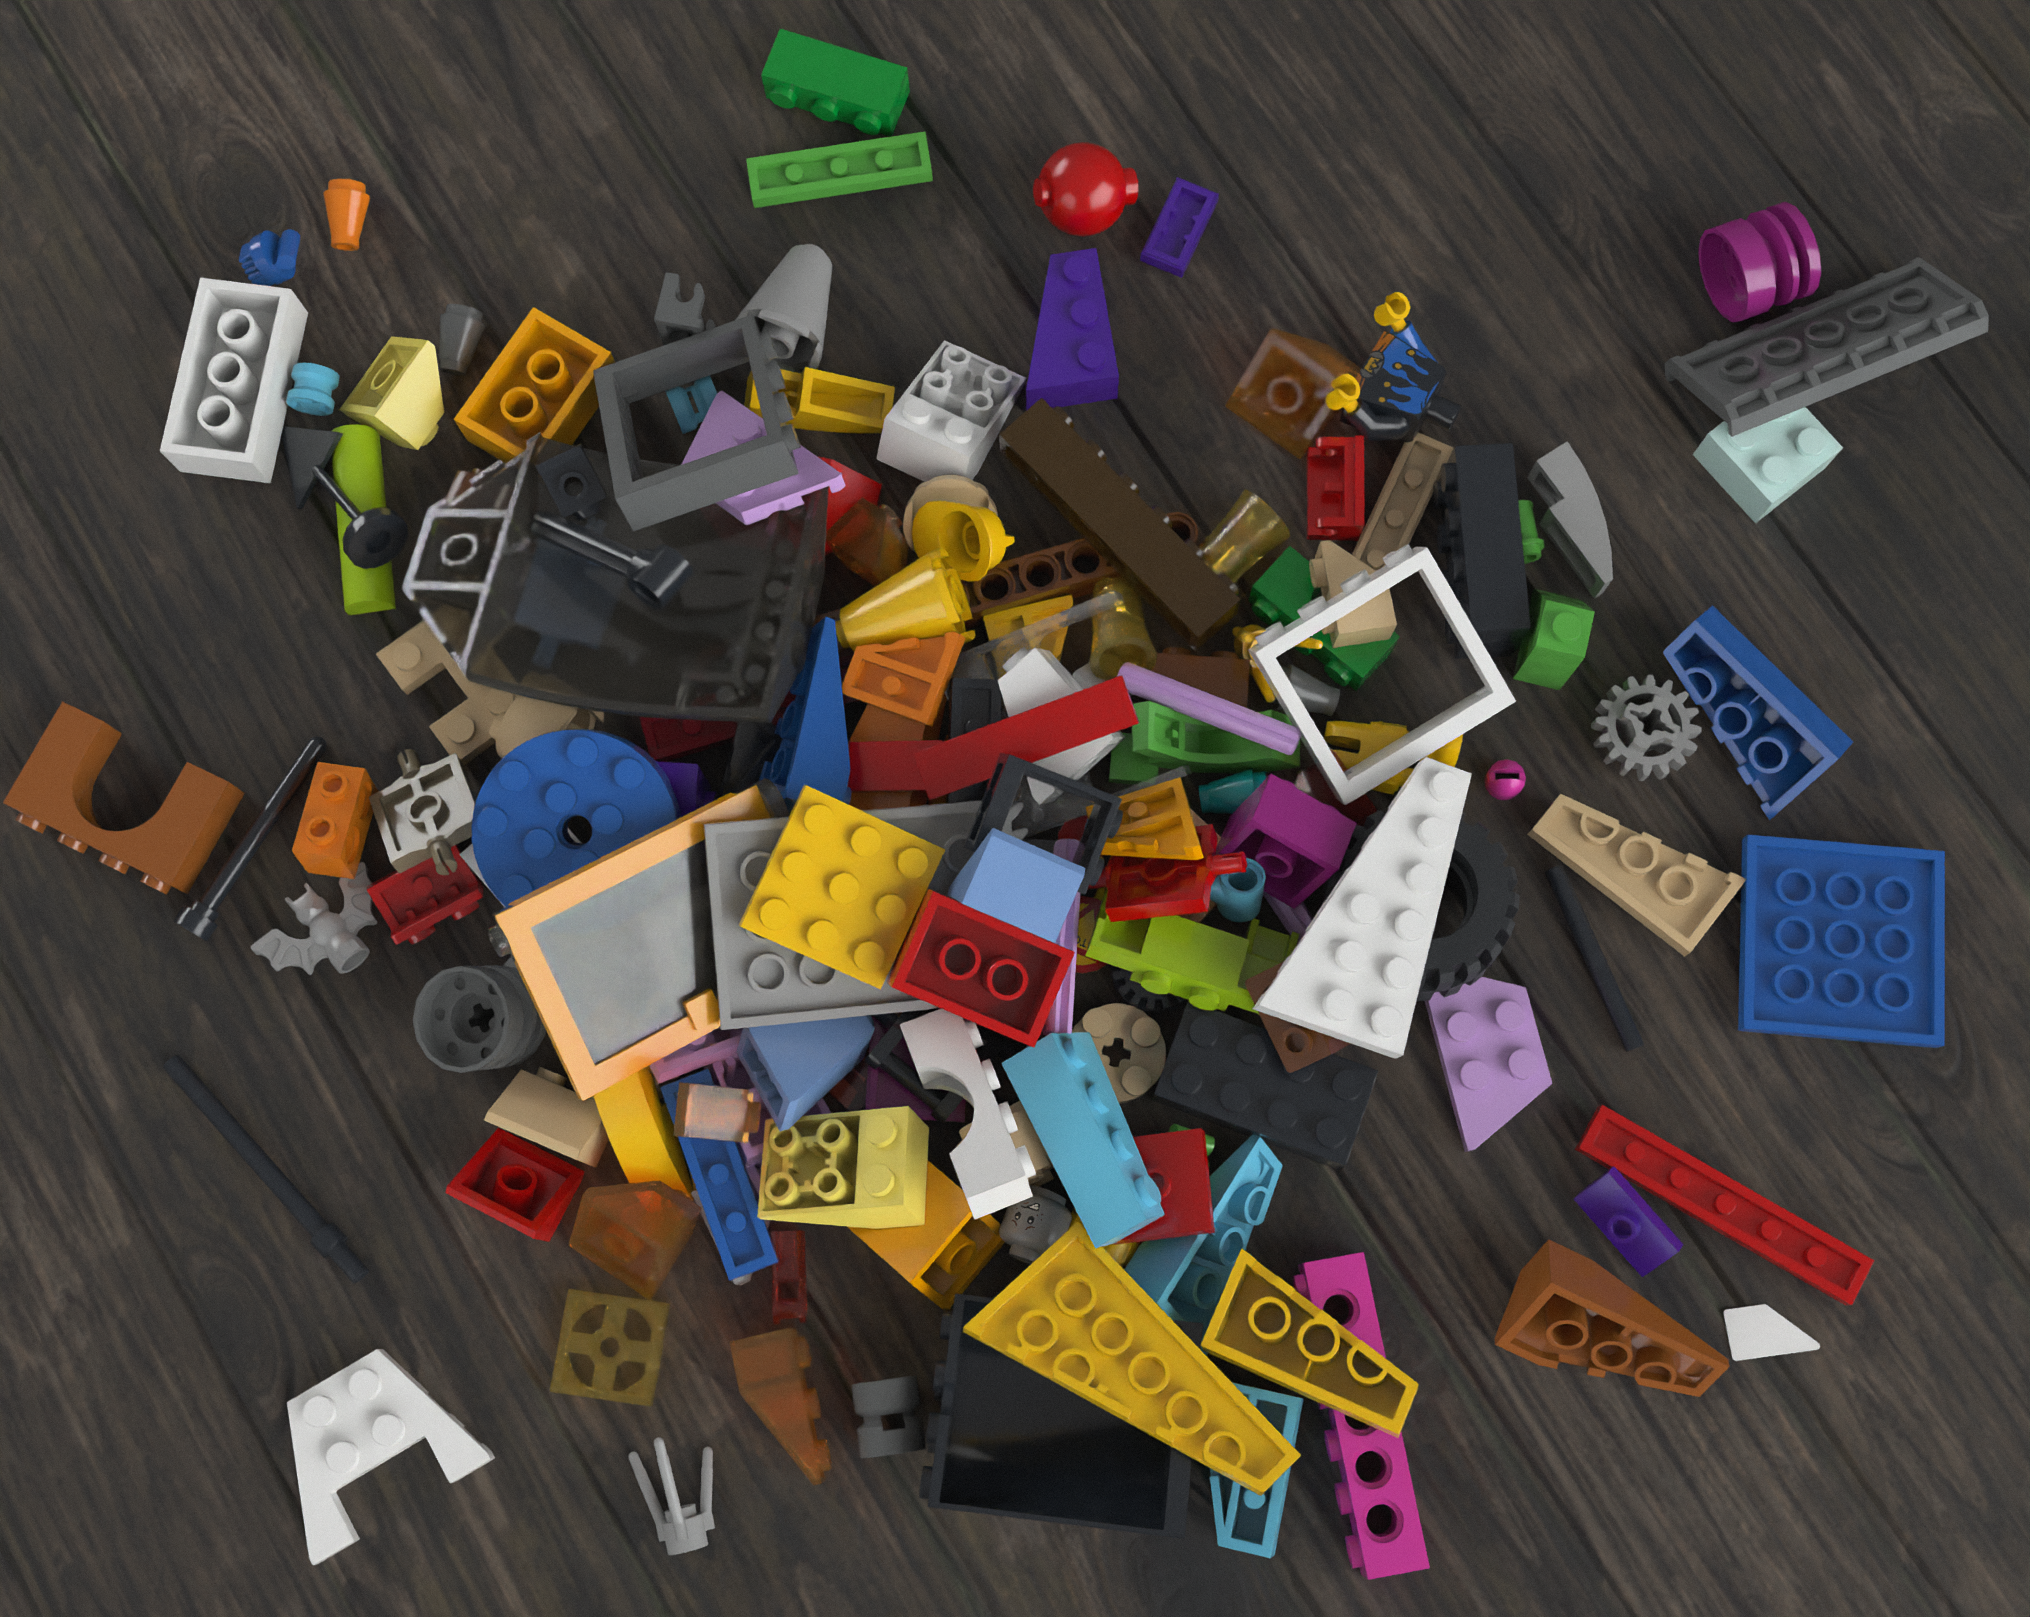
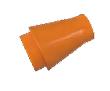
[323,179,370,251]

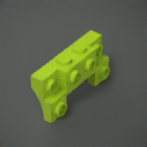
[1085,888,1299,1014]

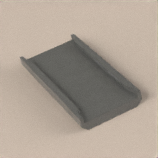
[1665,257,1989,437]

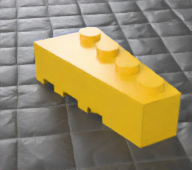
[1200,1248,1419,1438]

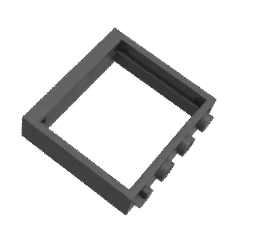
[593,314,801,531]

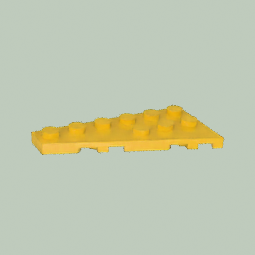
[963,1221,1301,1496]

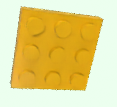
[739,784,945,990]

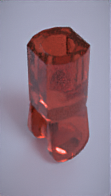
[771,1230,807,1325]

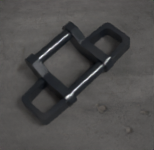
[864,1008,1020,1124]

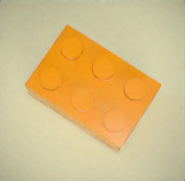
[454,307,615,486]

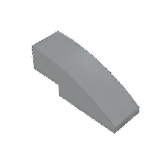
[1527,441,1613,599]

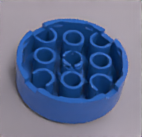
[472,729,682,933]

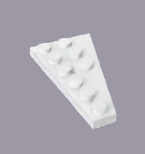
[1253,757,1472,1059]

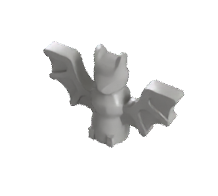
[251,862,377,975]

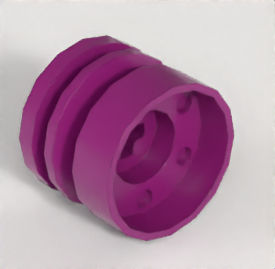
[1698,202,1821,322]

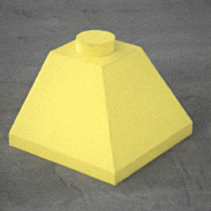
[339,336,444,450]

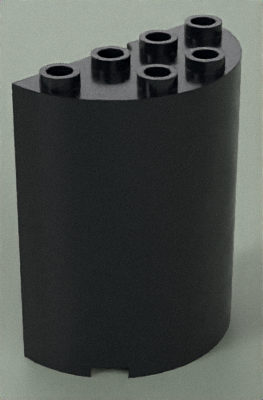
[919,1294,1203,1539]

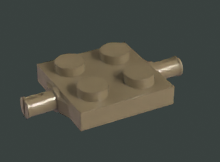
[369,749,477,875]

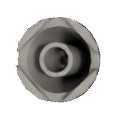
[736,244,832,372]

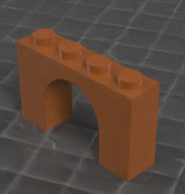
[3,701,245,895]

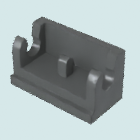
[654,272,715,345]

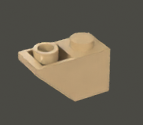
[1309,540,1397,648]

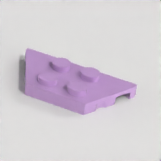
[681,390,846,525]
[1425,977,1552,1152]

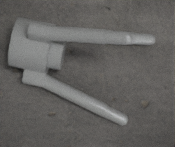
[628,1437,715,1555]

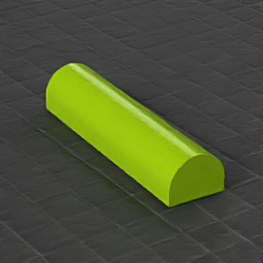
[331,424,396,615]

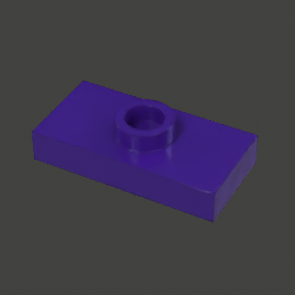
[1140,177,1219,278]
[1574,1166,1684,1277]

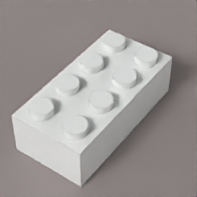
[160,278,308,483]

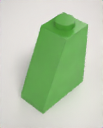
[1513,588,1595,690]

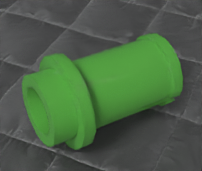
[1518,500,1544,564]

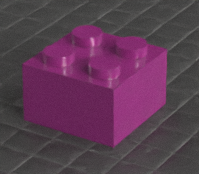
[1216,774,1357,909]

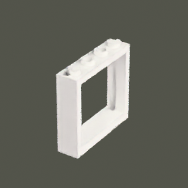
[1248,544,1516,805]

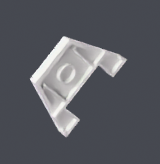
[287,1349,495,1565]

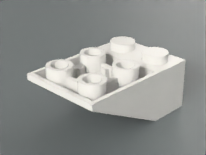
[876,340,1026,482]

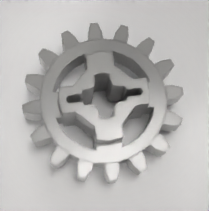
[1591,675,1702,781]

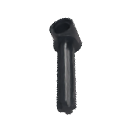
[530,511,693,611]

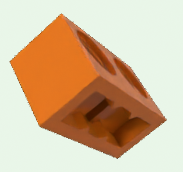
[292,762,379,879]

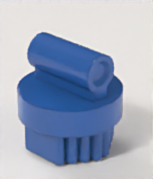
[239,229,301,286]

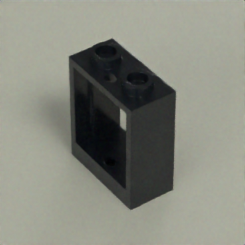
[964,753,1123,894]

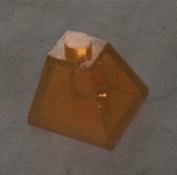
[1225,328,1362,459]
[568,1180,702,1301]

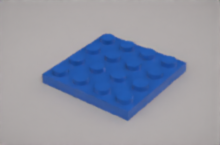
[1738,835,1945,1048]

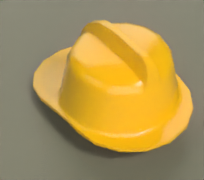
[912,500,1015,581]

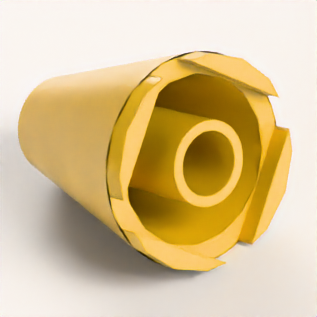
[835,547,975,652]

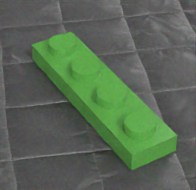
[746,132,933,208]

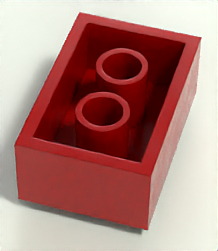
[886,889,1075,1048]

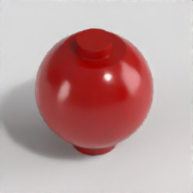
[1033,142,1138,236]

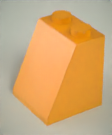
[847,1161,1005,1309]

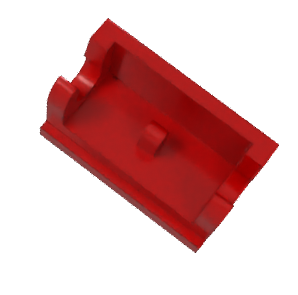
[1307,435,1364,541]

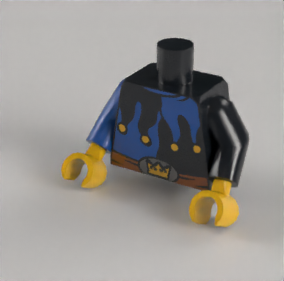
[1325,292,1461,442]

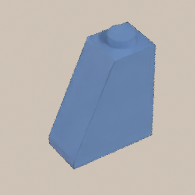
[736,1015,874,1132]

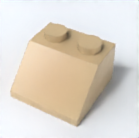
[484,1067,609,1167]

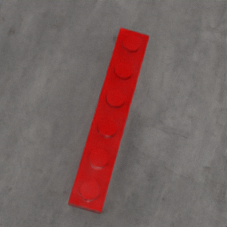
[1575,1105,1875,1305]

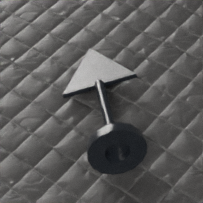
[281,426,408,569]

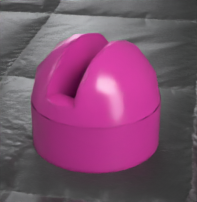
[1484,759,1526,800]

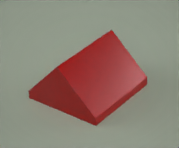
[445,1127,585,1242]

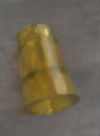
[1198,490,1291,583]
[1089,576,1157,681]

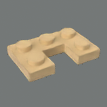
[376,599,519,765]

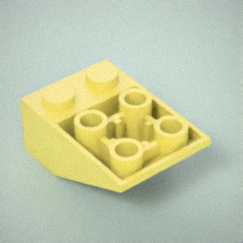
[757,1106,929,1229]

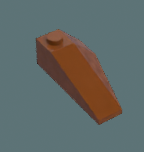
[1495,1239,1730,1397]

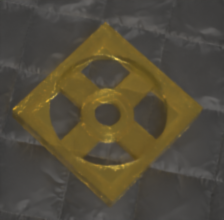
[550,1289,670,1406]

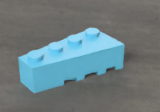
[1001,1032,1165,1248]

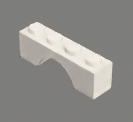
[900,1009,1036,1220]

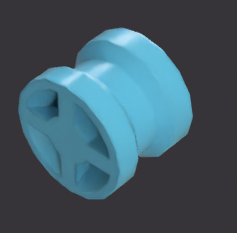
[286,363,340,416]

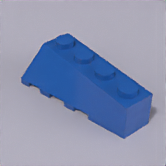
[1663,606,1853,820]

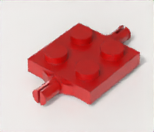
[1087,824,1247,922]

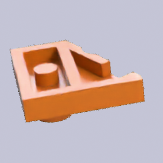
[842,632,966,727]

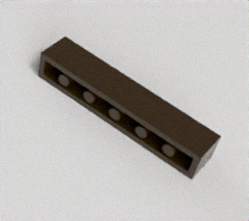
[999,398,1241,651]

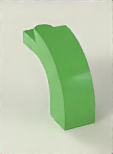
[1132,701,1300,774]

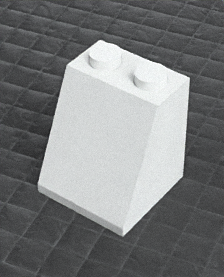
[998,647,1126,805]

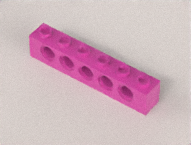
[1293,1252,1430,1580]

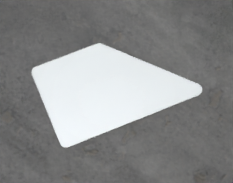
[1723,1304,1820,1361]

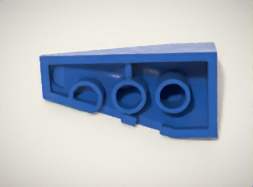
[758,617,852,818]

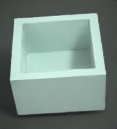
[1693,407,1843,523]

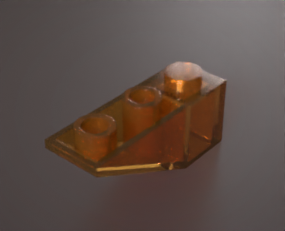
[730,1328,832,1485]

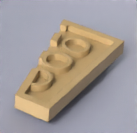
[1527,794,1746,957]

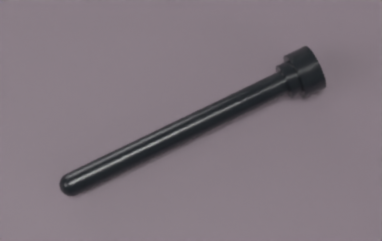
[173,736,327,941]

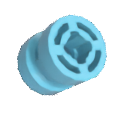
[666,375,717,434]

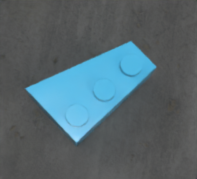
[1210,1383,1304,1558]

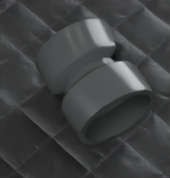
[852,1375,926,1458]

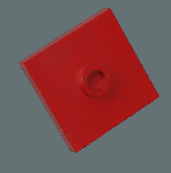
[1114,1128,1215,1245]

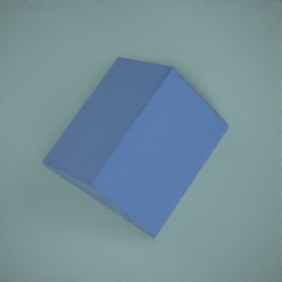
[947,828,1085,943]

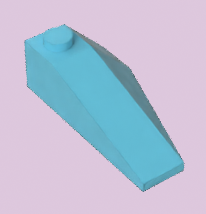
[1124,1135,1283,1356]

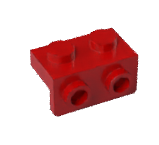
[366,844,484,945]

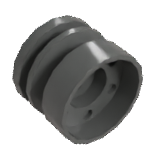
[413,965,546,1073]

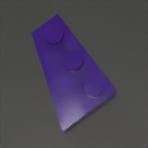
[1026,248,1119,411]

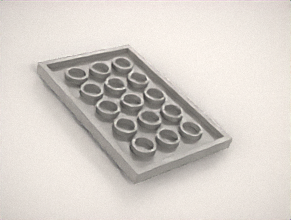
[704,800,1012,1030]

